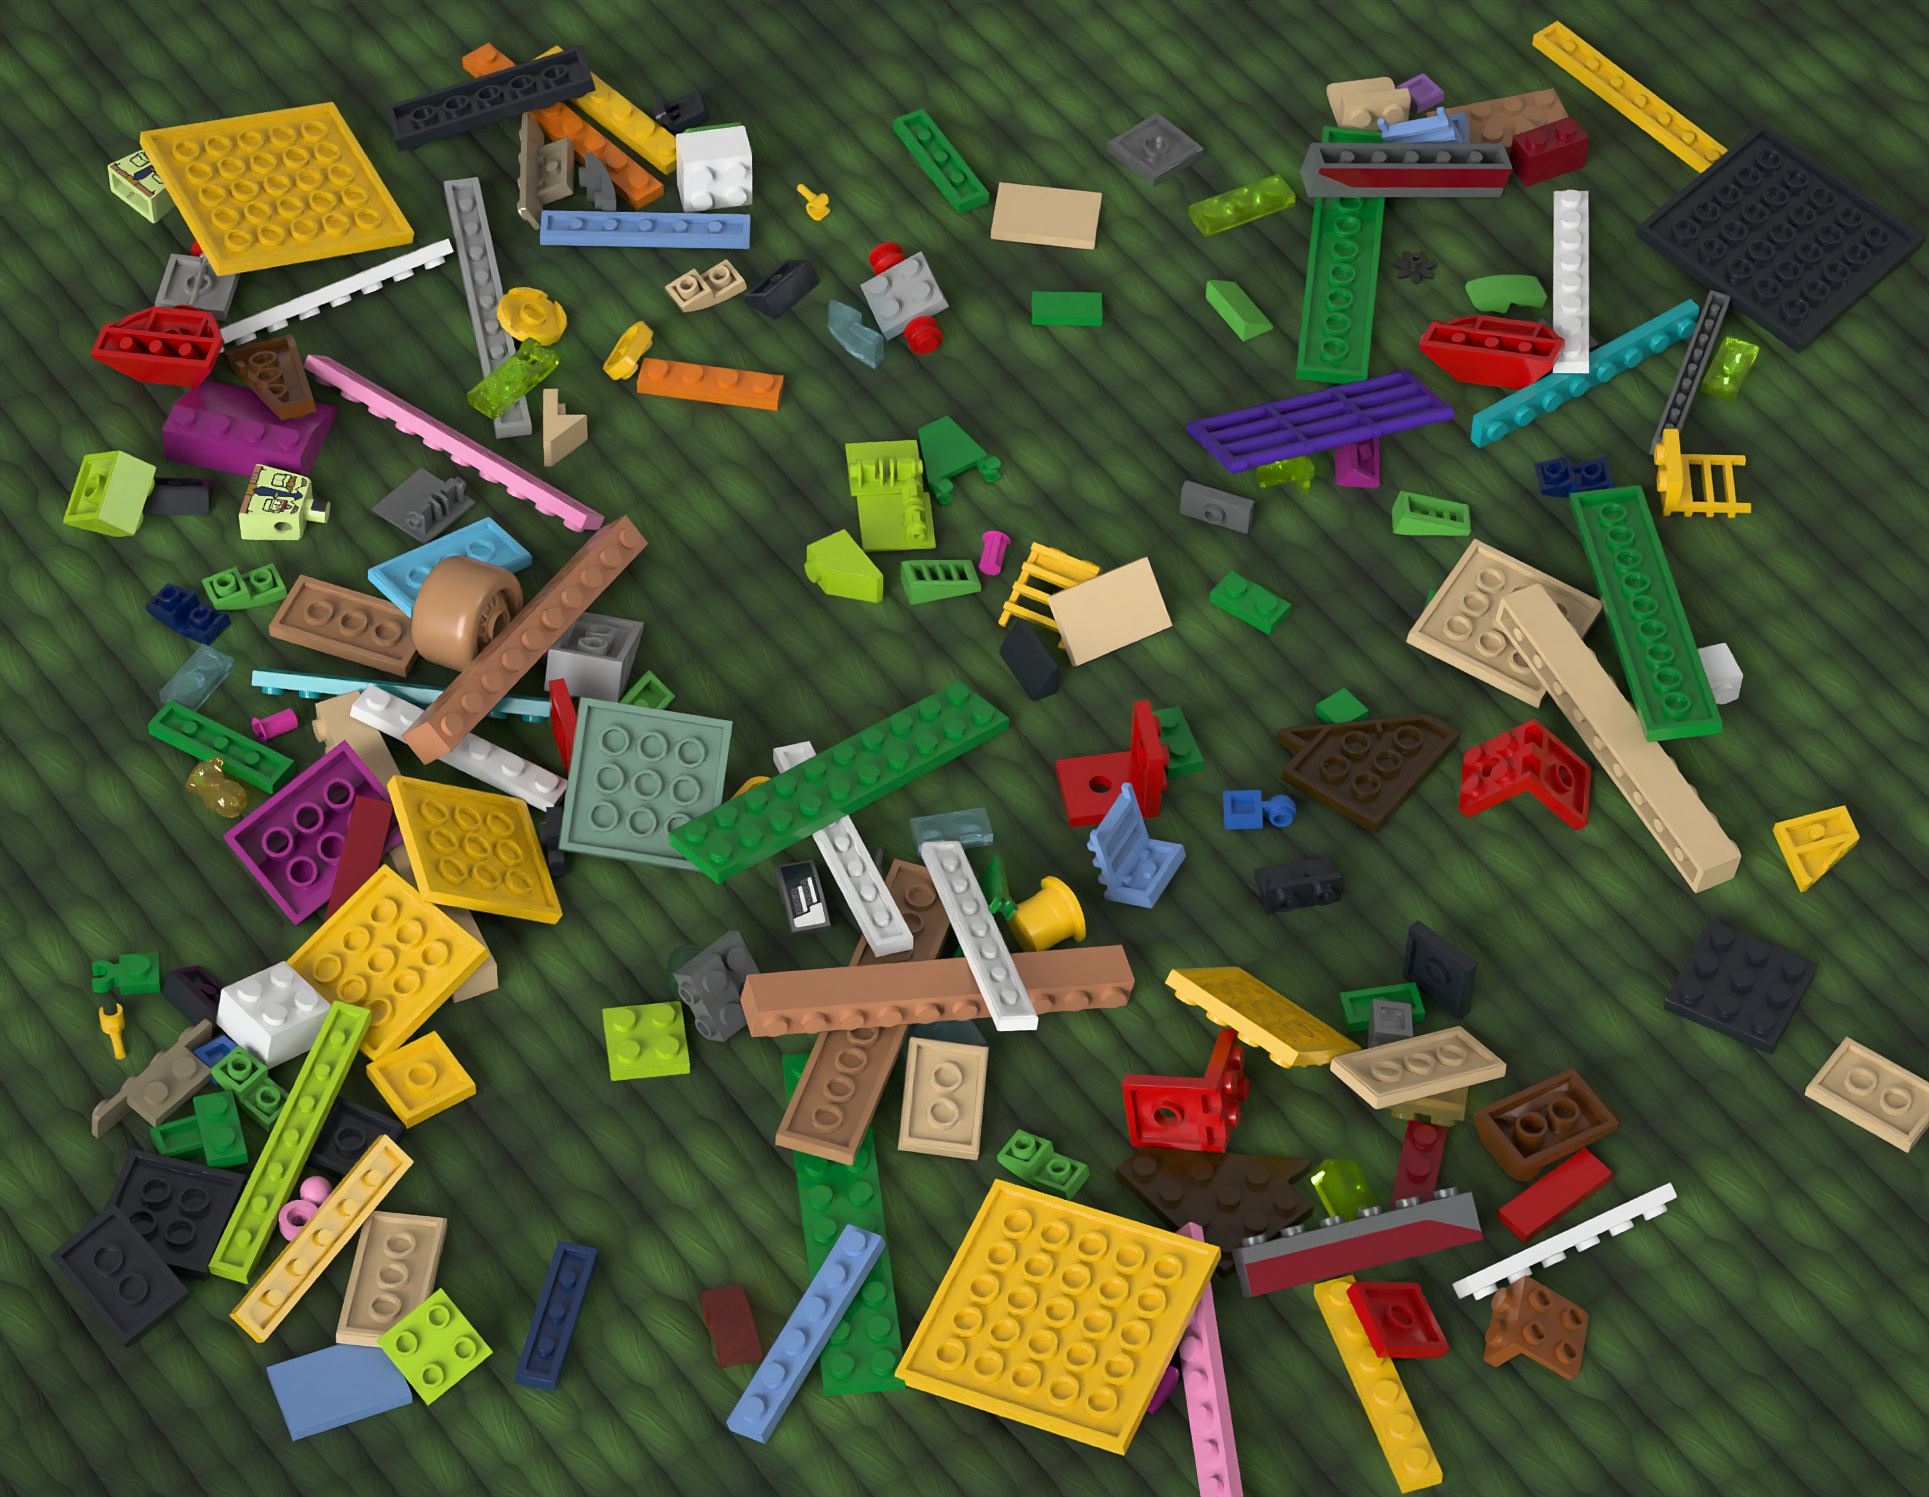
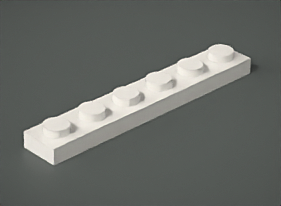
[350,684,568,812]
[1453,1182,1677,1300]

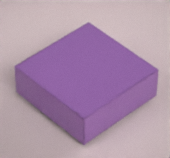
[1397,73,1445,114]

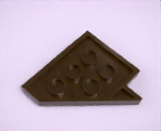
[1276,714,1461,834]
[1115,1147,1314,1280]

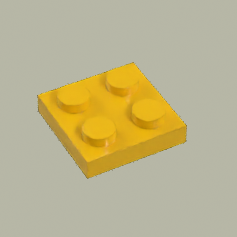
[366,1031,476,1129]

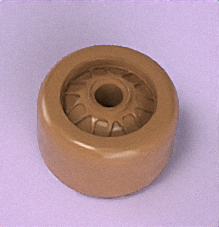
[412,555,523,672]

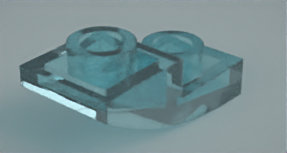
[828,299,884,369]

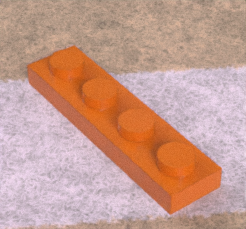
[637,358,784,411]

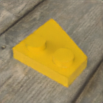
[1772,805,1860,892]

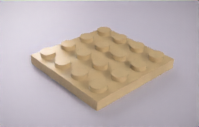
[1406,539,1603,708]

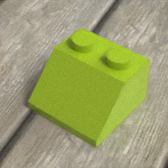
[62,450,157,537]

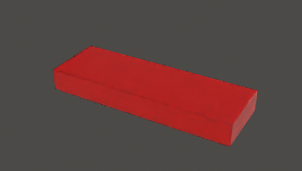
[1497,1147,1613,1244]

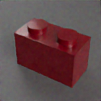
[1509,116,1589,187]

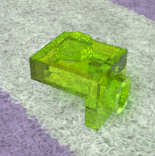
[1256,455,1315,494]

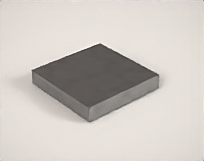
[1107,112,1204,187]

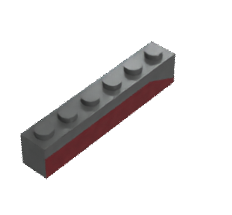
[1300,143,1513,197]
[1231,1186,1483,1298]

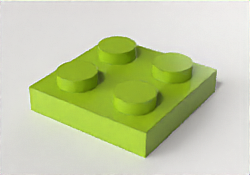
[602,1001,690,1081]

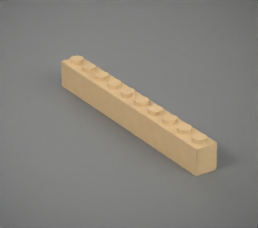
[1495,583,1742,894]
[312,690,498,1003]

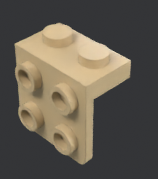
[1326,77,1411,131]

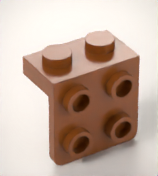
[1483,1275,1589,1380]

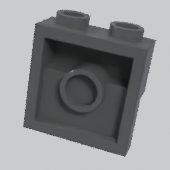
[673,930,760,1042]

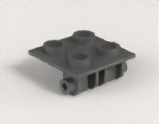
[372,467,475,544]

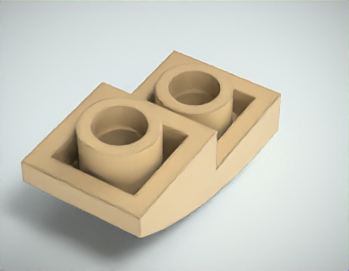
[665,259,747,312]

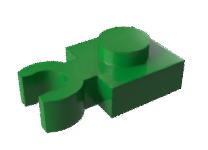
[92,952,161,995]

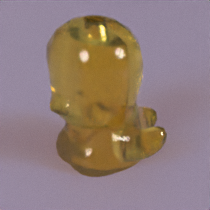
[185,757,248,818]

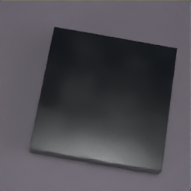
[1402,920,1478,1019]
[305,1095,406,1181]

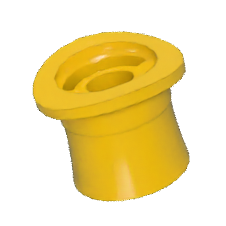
[1007,876,1086,952]

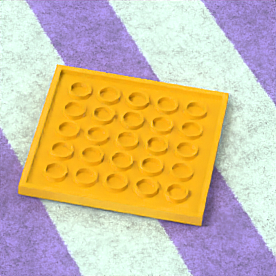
[139,102,414,277]
[895,1179,1221,1456]

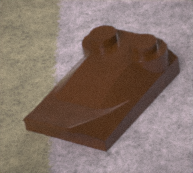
[1474,1068,1621,1181]

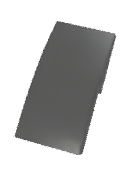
[579,152,616,212]

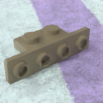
[517,113,574,230]
[92,1019,213,1139]

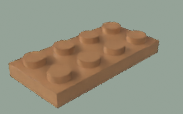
[1426,88,1569,156]
[269,574,420,678]

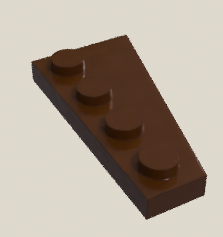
[223,334,317,420]

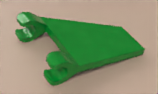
[918,415,1001,506]
[954,855,1018,958]

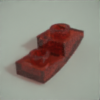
[700,1285,763,1369]

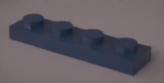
[515,1241,599,1392]

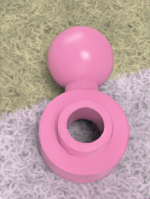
[279,1176,332,1241]

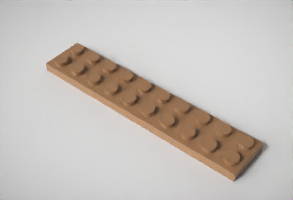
[775,859,952,1166]

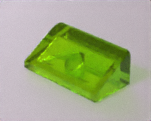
[1311,1158,1379,1222]

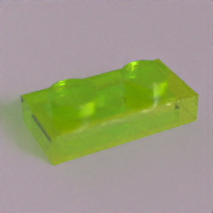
[1701,336,1759,402]

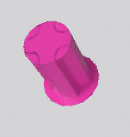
[979,531,1011,575]
[252,708,298,745]

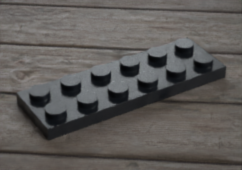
[385,46,596,152]

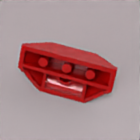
[90,306,225,388]
[1419,315,1565,390]

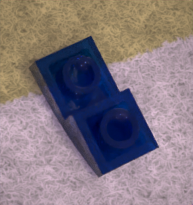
[1534,456,1614,498]
[145,583,232,646]

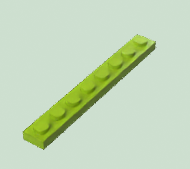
[208,1000,373,1284]

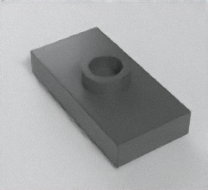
[1180,480,1254,534]

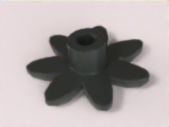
[1392,251,1437,284]

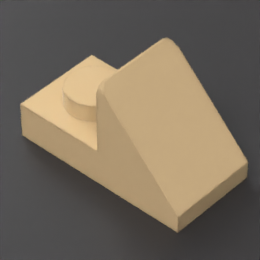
[543,389,588,466]

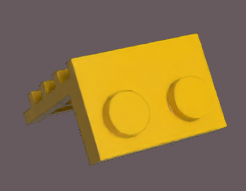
[1654,429,1751,518]
[998,542,1103,651]

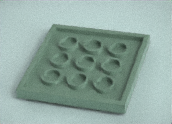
[558,697,733,873]

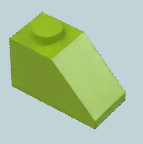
[804,529,883,603]

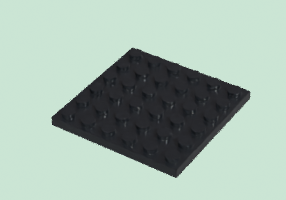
[1635,122,1926,354]

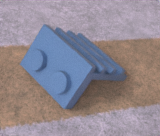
[1378,107,1469,143]
[1087,782,1186,908]

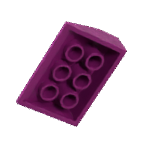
[162,380,338,478]
[223,740,404,926]

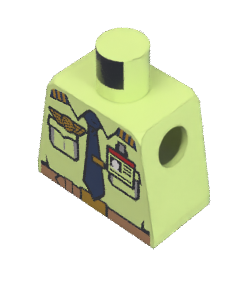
[108,149,176,224]
[239,464,330,540]

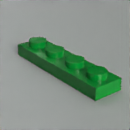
[893,109,989,214]
[148,700,295,795]

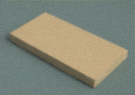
[1330,1026,1507,1109]
[336,1211,447,1348]

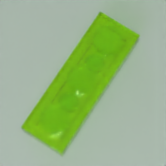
[1188,174,1296,237]

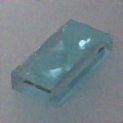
[159,644,235,712]
[910,807,993,856]

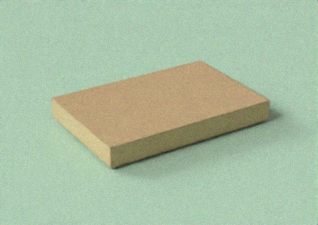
[991,182,1102,250]
[1047,557,1172,666]
[1805,1036,1929,1153]
[898,1037,989,1160]

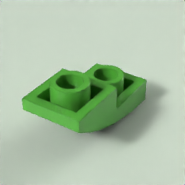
[1465,275,1547,314]
[202,563,288,610]
[211,1045,289,1133]
[997,1129,1090,1201]

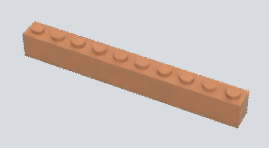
[401,515,648,765]
[740,945,1135,1037]

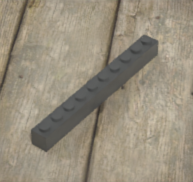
[1650,290,1731,455]

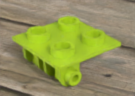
[845,440,924,496]
[857,478,936,552]
[376,1288,493,1406]

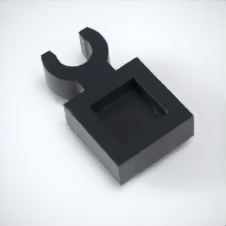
[539,806,565,877]

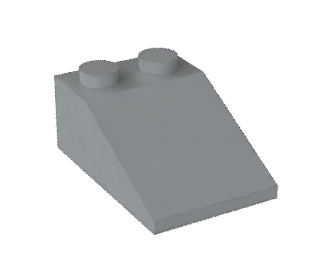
[544,612,644,703]

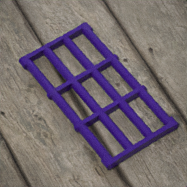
[1187,369,1454,474]

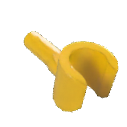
[797,184,830,221]
[99,1004,126,1059]

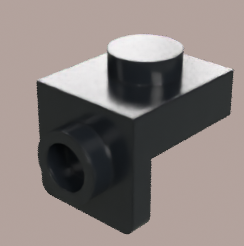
[653,89,710,136]

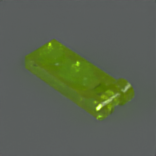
[467,337,560,420]

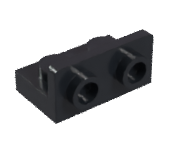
[1254,856,1343,914]

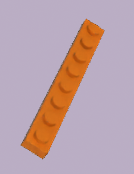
[462,43,664,211]

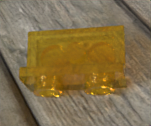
[1384,1086,1469,1127]

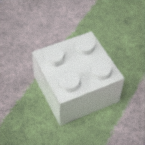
[676,126,752,213]
[216,961,331,1069]

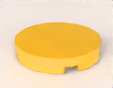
[497,287,567,346]

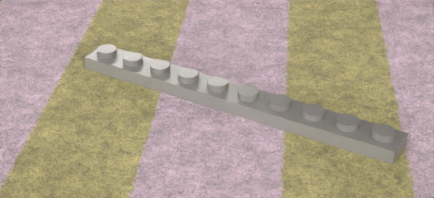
[444,177,532,439]

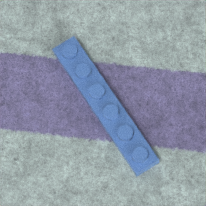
[540,210,751,249]
[726,1224,886,1444]

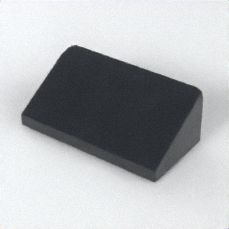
[743,259,820,319]
[142,477,213,516]
[999,618,1059,701]
[162,965,224,1038]

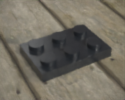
[49,1203,192,1349]

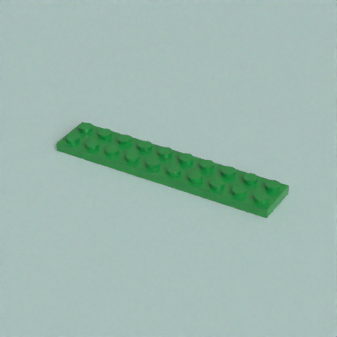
[1296,126,1389,384]
[1569,485,1722,742]
[669,680,1009,884]
[782,1053,906,1397]

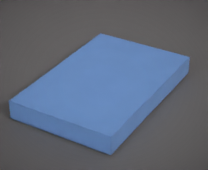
[267,1344,413,1441]

